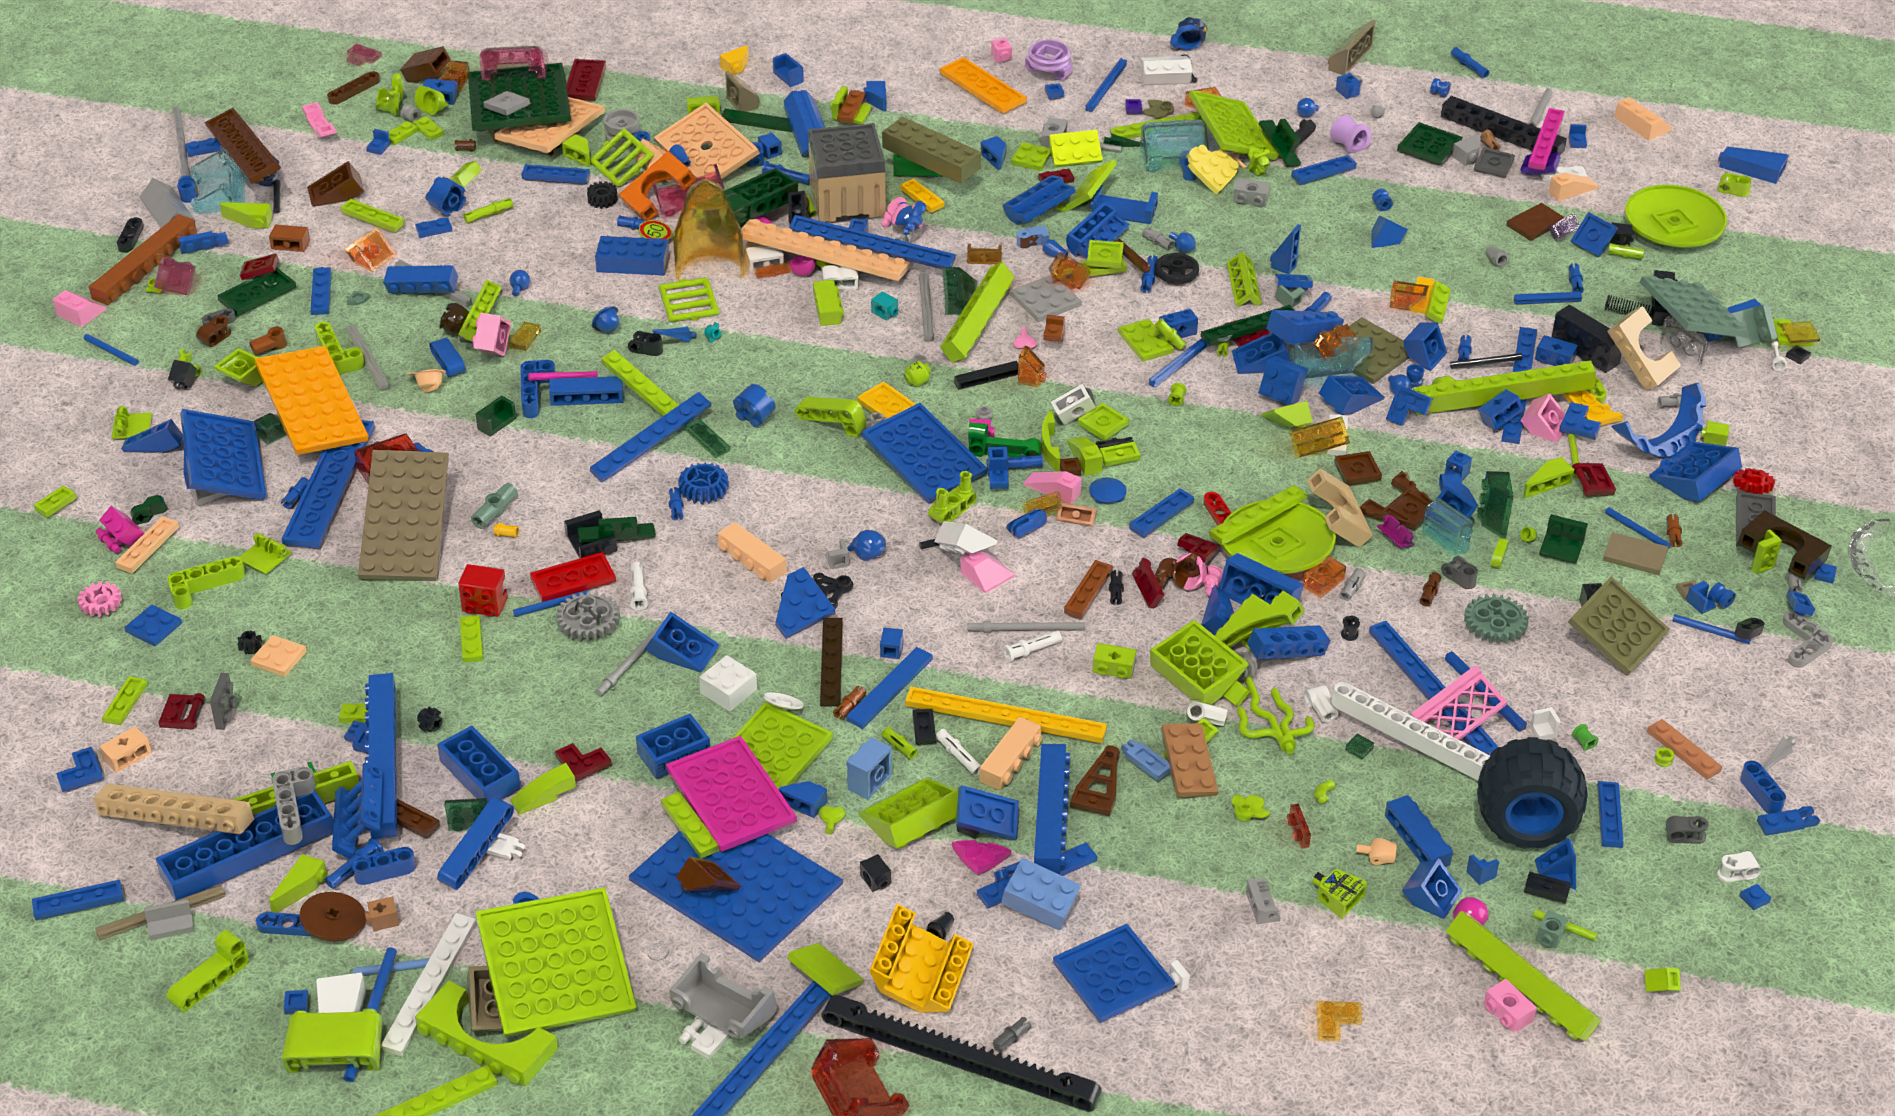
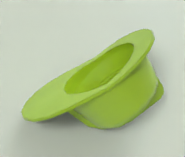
[415,86,448,115]

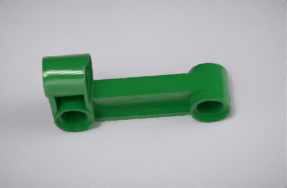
[968,422,1042,457]

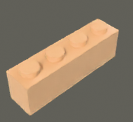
[718,522,787,583]
[979,717,1043,791]

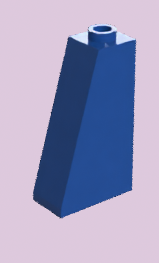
[1718,146,1789,184]

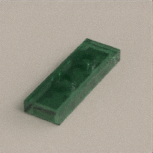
[684,418,730,458]

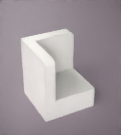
[1530,707,1560,740]

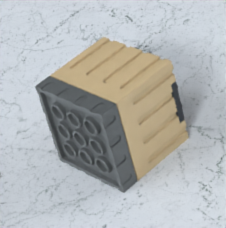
[808,123,886,222]

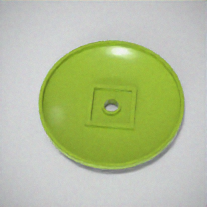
[1624,184,1727,247]
[1222,500,1336,574]

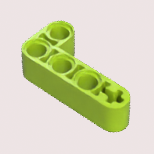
[315,321,365,375]
[794,397,867,438]
[167,556,245,610]
[166,930,248,1012]

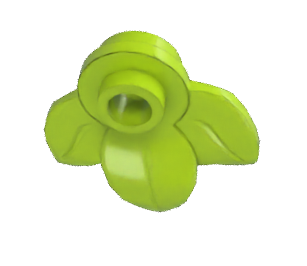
[1231,794,1270,821]

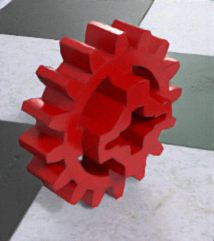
[1733,468,1775,494]

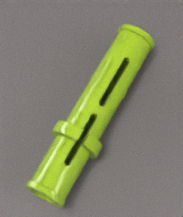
[463,197,514,224]

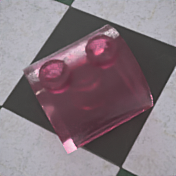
[154,257,196,295]

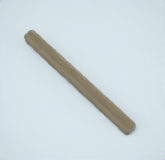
[96,885,225,940]

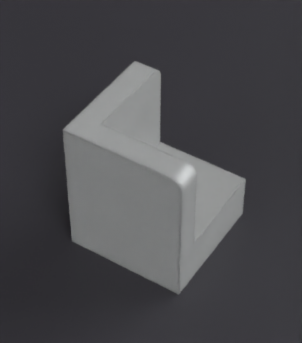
[825,539,849,569]

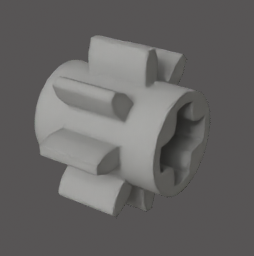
[866,412,888,429]

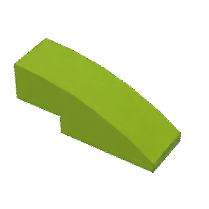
[510,763,576,815]

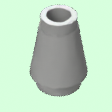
[1486,246,1508,266]

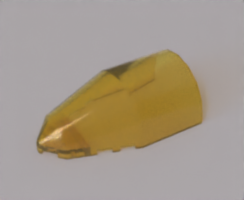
[673,179,745,279]

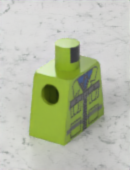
[1312,869,1367,919]

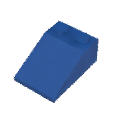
[1232,333,1294,374]
[1319,375,1385,415]
[645,611,720,673]

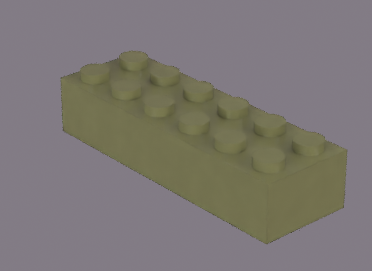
[882,116,981,184]

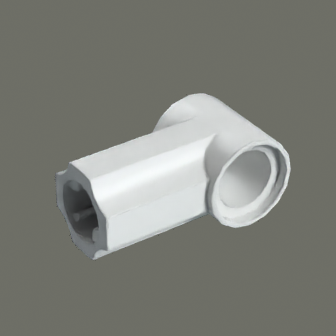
[1304,685,1338,723]
[1186,700,1228,726]

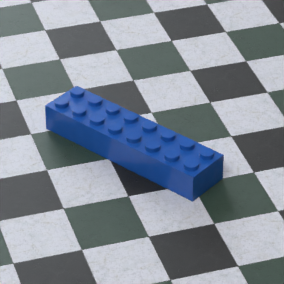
[155,790,333,900]

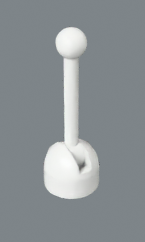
[1771,341,1787,371]

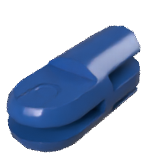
[1006,509,1047,539]

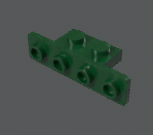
[1258,118,1301,167]
[578,517,656,543]

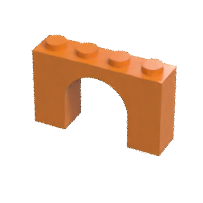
[618,151,696,221]

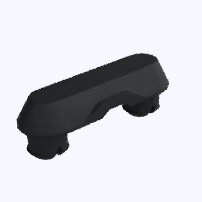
[1295,119,1316,145]

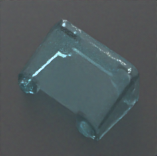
[1140,119,1209,172]
[190,149,245,214]
[1289,337,1373,379]

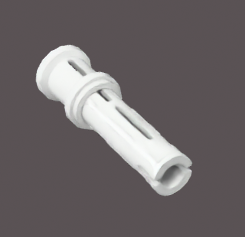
[629,562,648,611]
[1003,630,1062,662]

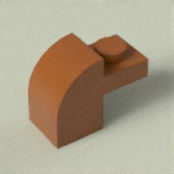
[1043,315,1065,342]

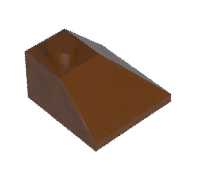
[676,857,741,892]

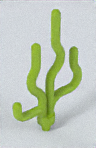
[1237,677,1315,754]

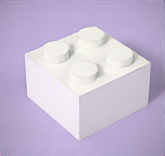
[699,655,757,711]

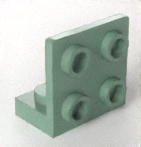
[1731,304,1778,348]

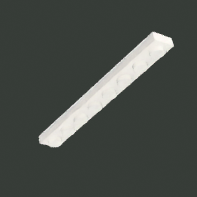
[381,913,476,1056]

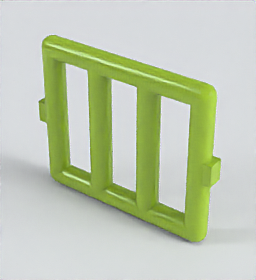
[590,129,653,187]
[658,277,720,322]

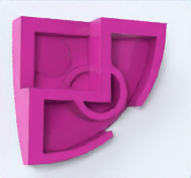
[952,840,1011,874]

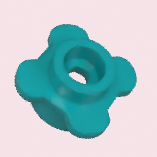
[704,322,722,343]

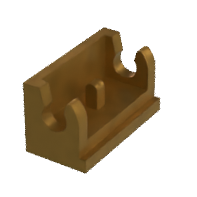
[967,244,1002,265]

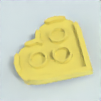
[1186,145,1239,194]

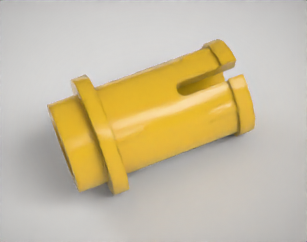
[494,522,519,538]

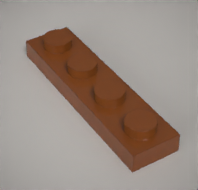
[1064,560,1113,619]

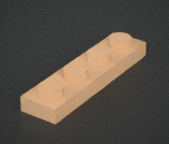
[115,516,179,574]

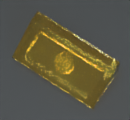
[1022,491,1062,514]

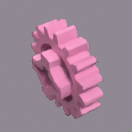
[77,581,122,617]

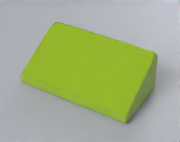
[449,161,482,187]

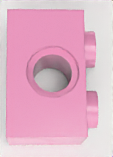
[1484,979,1537,1033]

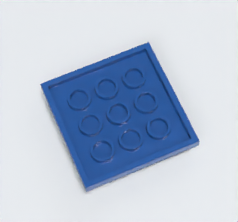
[1053,924,1175,1023]

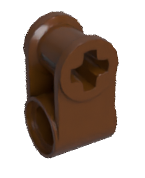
[196,316,231,347]

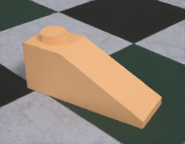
[1549,173,1599,201]

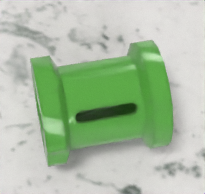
[1572,724,1599,751]

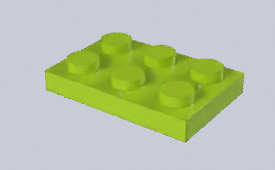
[1118,318,1174,362]

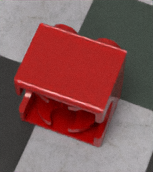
[458,564,508,617]

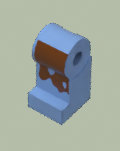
[1017,225,1049,249]

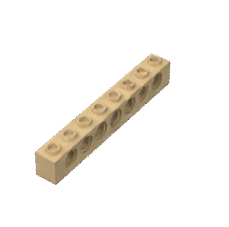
[93,783,254,834]

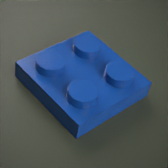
[1570,212,1618,257]
[1275,274,1313,290]
[124,604,182,647]

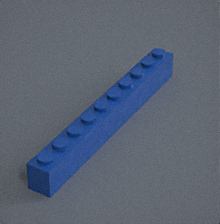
[365,673,397,839]

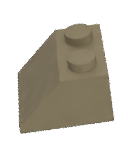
[725,71,759,112]

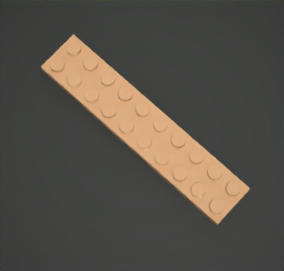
[737,219,910,281]

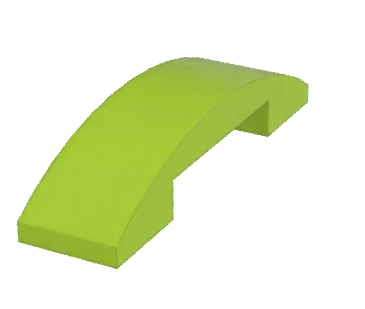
[1041,411,1060,472]

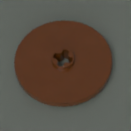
[299,892,366,942]

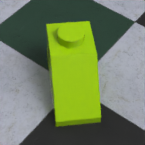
[562,134,590,167]

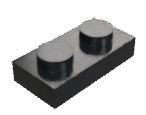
[912,709,936,745]
[1524,871,1571,904]

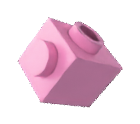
[991,38,1012,63]

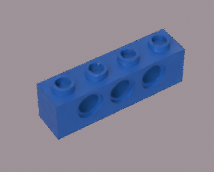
[1247,625,1331,660]

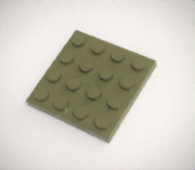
[1317,317,1410,384]
[1568,576,1670,676]

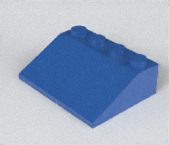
[1649,441,1742,502]

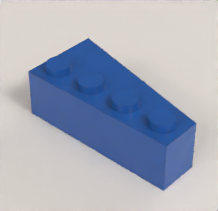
[1266,310,1344,344]

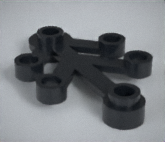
[781,573,853,609]

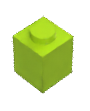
[1700,421,1730,446]

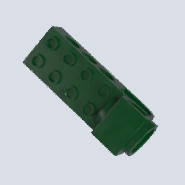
[703,168,799,238]

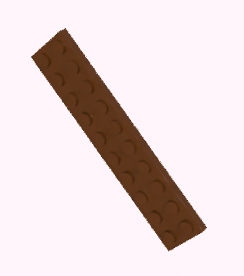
[204,108,281,184]

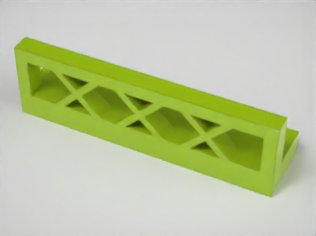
[1226,251,1262,306]

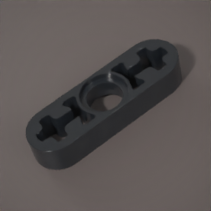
[117,217,144,253]

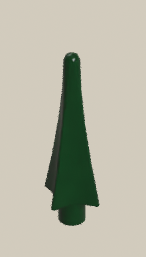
[1103,133,1148,147]

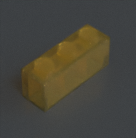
[1289,416,1350,458]

